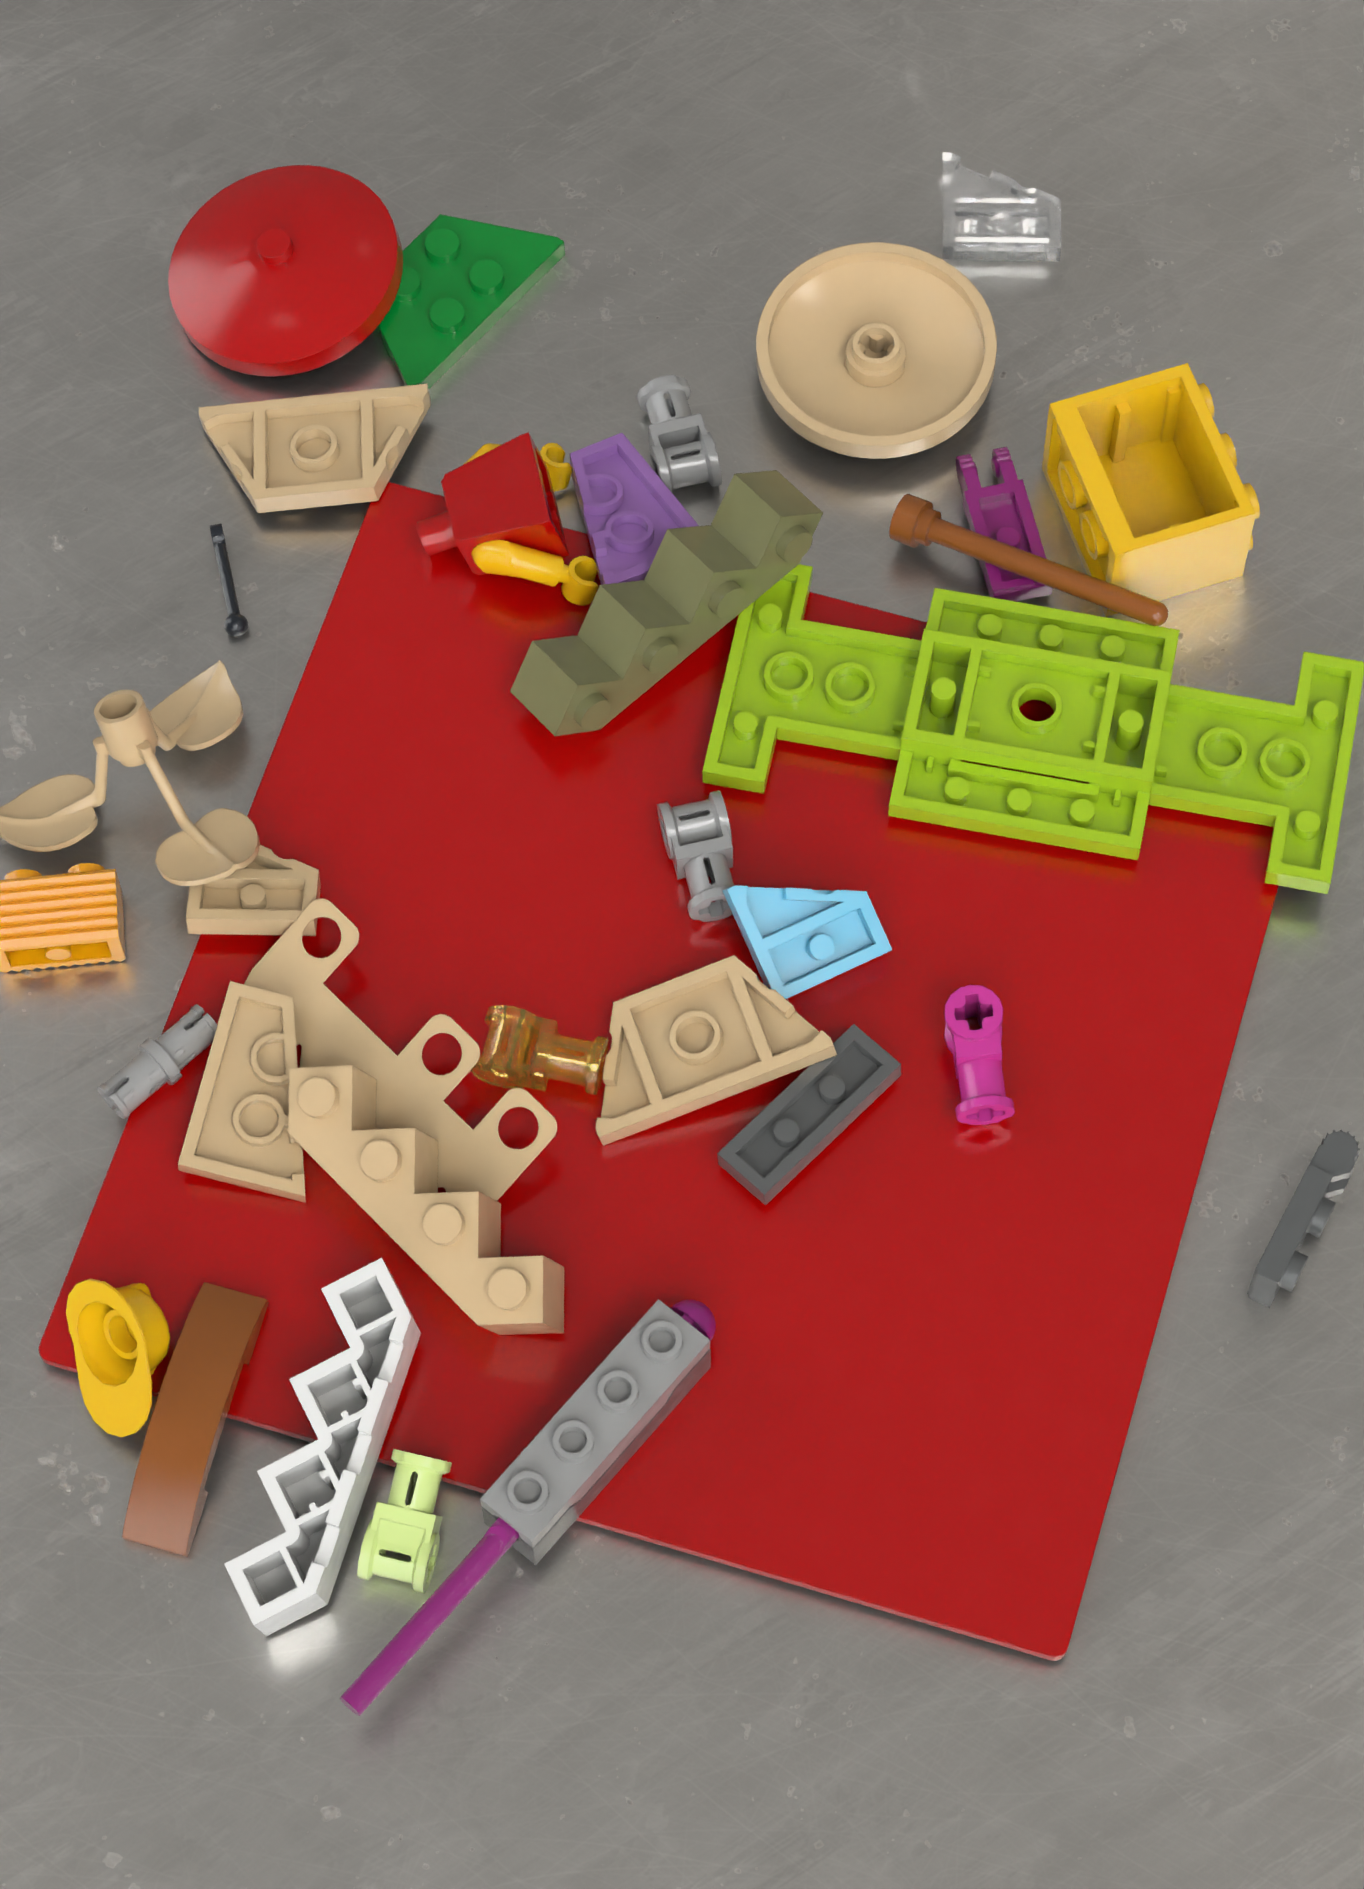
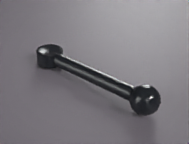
[210,523,248,637]

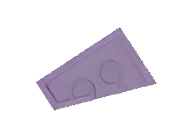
[570,433,699,585]

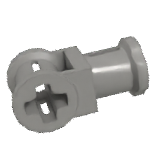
[637,375,722,493]
[657,790,734,922]

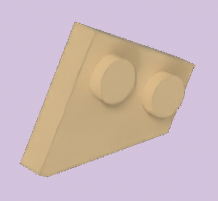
[186,845,321,936]

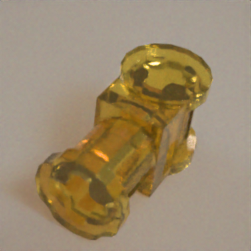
[471,1005,609,1095]

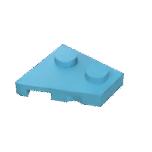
[722,885,892,999]

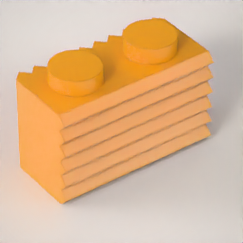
[0,863,126,973]

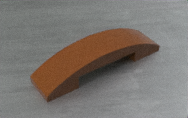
[122,1282,269,1557]

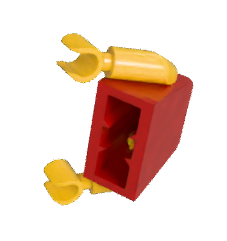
[416,432,599,605]

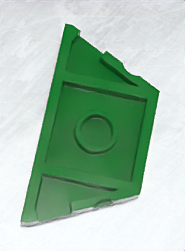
[377,214,565,389]

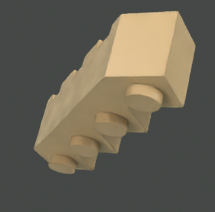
[288,1065,564,1335]

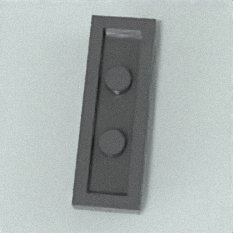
[717,1024,901,1205]

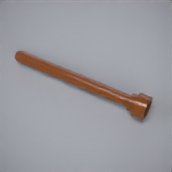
[889,494,1168,626]

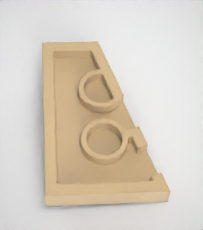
[178,981,306,1203]

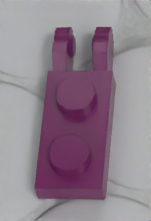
[955,447,1053,602]

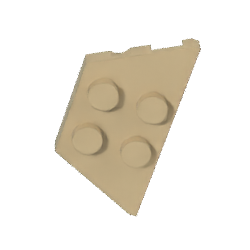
[199,384,431,513]
[596,955,837,1146]

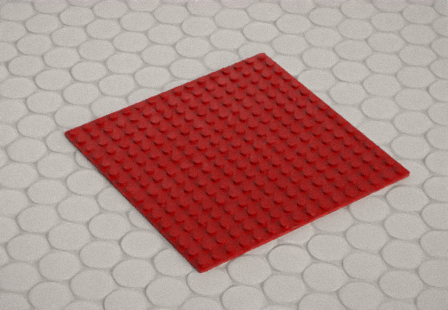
[38,482,1279,1661]

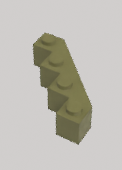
[510,470,823,736]

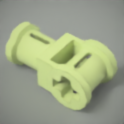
[357,1449,452,1594]

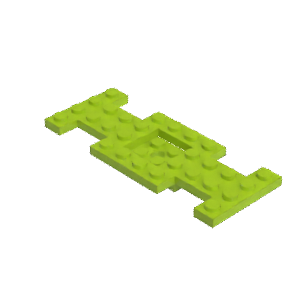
[702,564,1364,894]

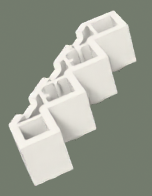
[224,1258,421,1636]

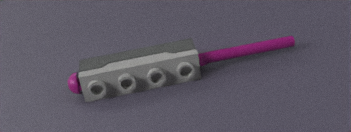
[340,1299,716,1716]

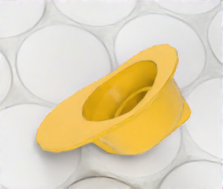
[66,1278,170,1437]

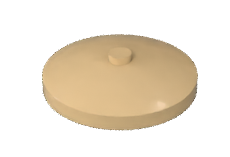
[756,242,997,459]

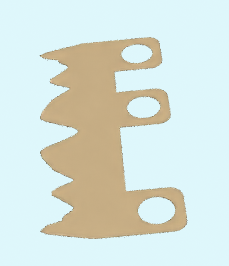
[244,899,557,1201]

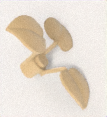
[0,660,260,886]

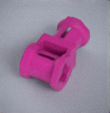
[944,985,1015,1125]

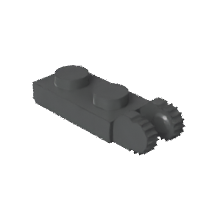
[1247,1129,1360,1308]

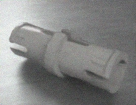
[97,1004,217,1119]

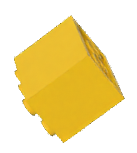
[1042,363,1260,617]

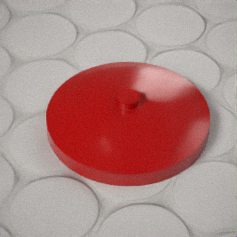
[168,165,403,376]

